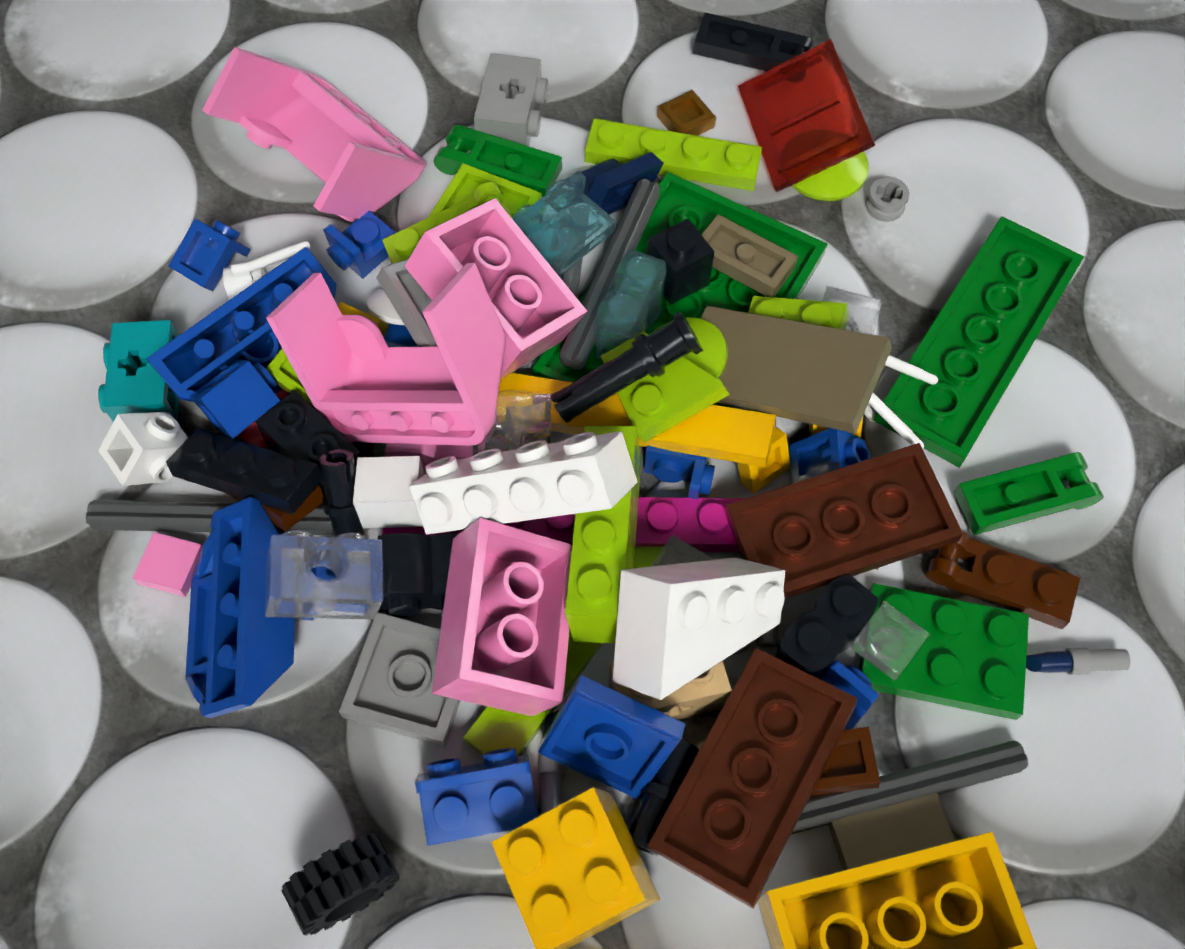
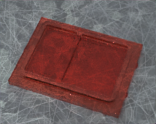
[738,39,875,192]

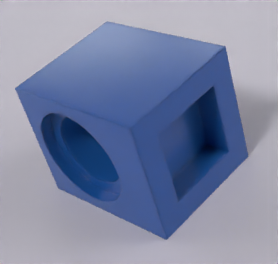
[190,360,280,439]

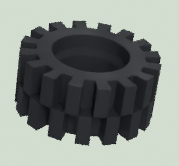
[281,833,400,935]

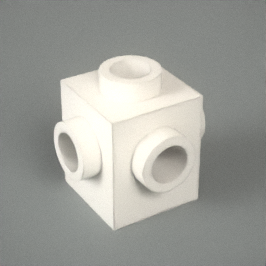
[98,412,188,486]

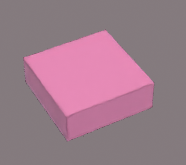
[133,532,202,597]

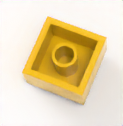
[491,787,661,949]

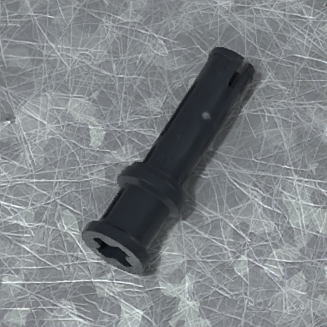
[551,311,703,423]

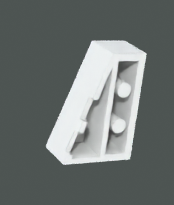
[612,557,785,700]

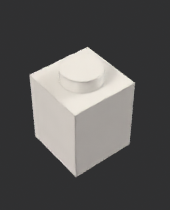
[353,456,425,528]

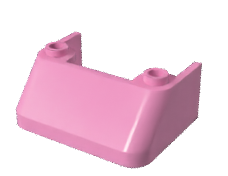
[202,46,427,222]
[266,263,506,446]

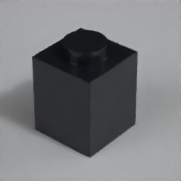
[645,219,715,305]

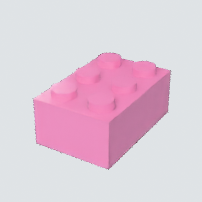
[404,198,587,379]
[432,518,572,716]

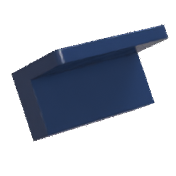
[557,152,664,223]

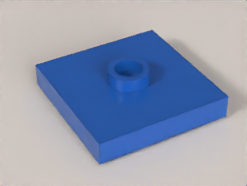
[538,675,685,799]

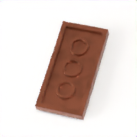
[725,443,963,599]
[648,648,857,909]

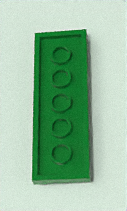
[873,216,1084,468]

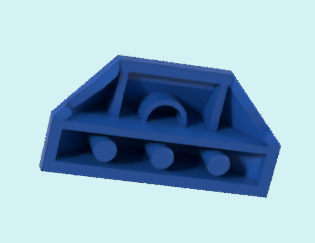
[146,247,337,402]
[185,497,296,718]

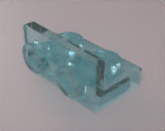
[513,171,617,276]

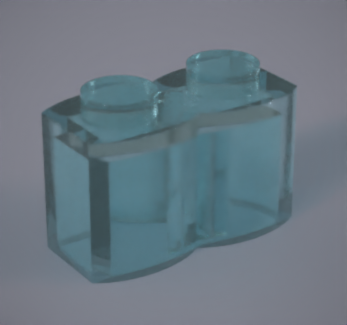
[595,250,666,358]

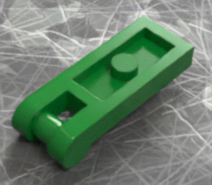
[433,125,562,201]
[954,452,1104,536]

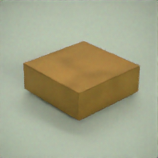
[657,90,716,136]

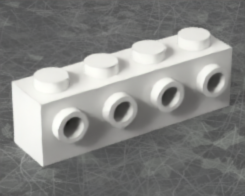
[409,431,638,535]

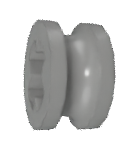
[865,177,909,222]

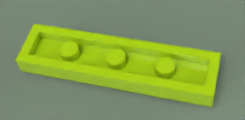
[585,118,762,191]

